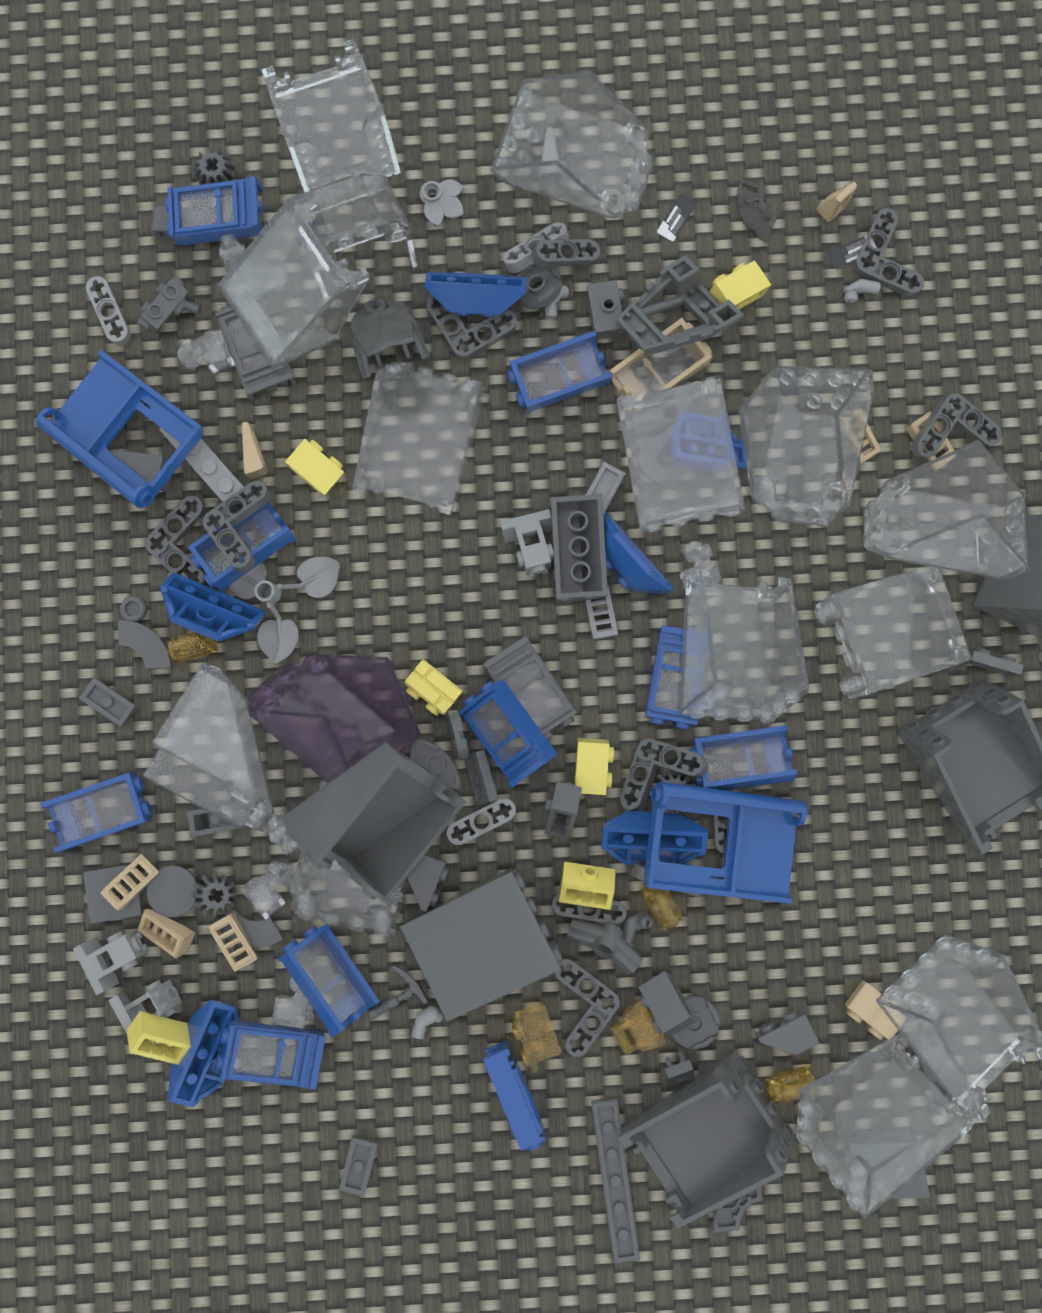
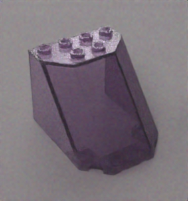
[248,654,421,784]

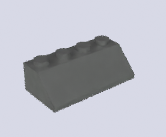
[551,494,608,603]

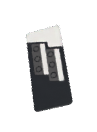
[657,194,697,241]
[828,235,877,270]

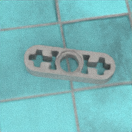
[503,222,569,273]
[86,276,131,346]
[447,799,516,845]

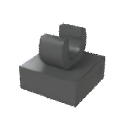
[665,1052,695,1087]

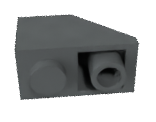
[407,853,449,912]
[754,1010,820,1055]

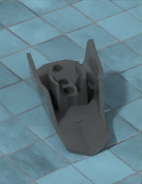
[350,298,430,379]

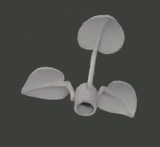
[223,557,340,664]

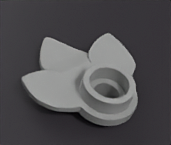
[420,179,463,226]

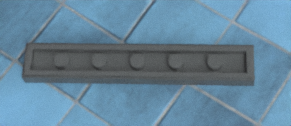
[591,1097,640,1264]

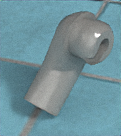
[843,279,881,303]
[545,285,569,320]
[411,1006,444,1039]

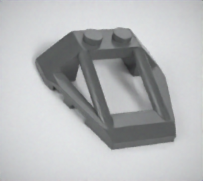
[616,255,744,354]

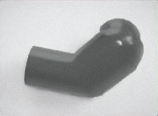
[623,912,653,945]

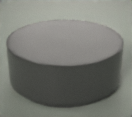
[120,596,148,622]

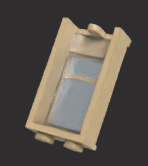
[610,318,712,413]

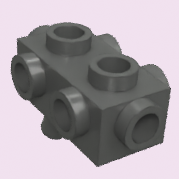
[137,276,199,334]

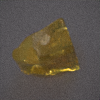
[167,631,219,664]
[640,886,684,931]
[609,998,666,1055]
[764,1065,818,1104]

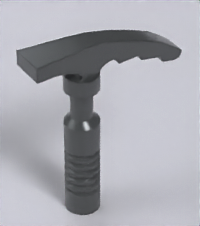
[368,965,428,1020]

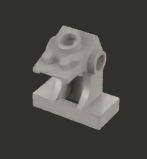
[500,509,554,577]
[73,931,148,995]
[108,980,182,1034]

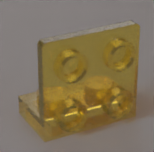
[511,1002,562,1072]

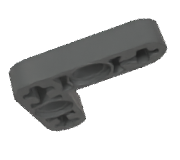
[854,208,924,297]
[427,295,517,360]
[912,393,1002,458]
[203,481,271,573]
[145,496,206,585]
[620,738,708,811]
[555,958,620,1057]

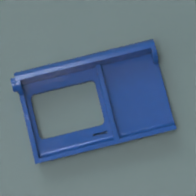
[36,350,203,508]
[644,782,807,904]

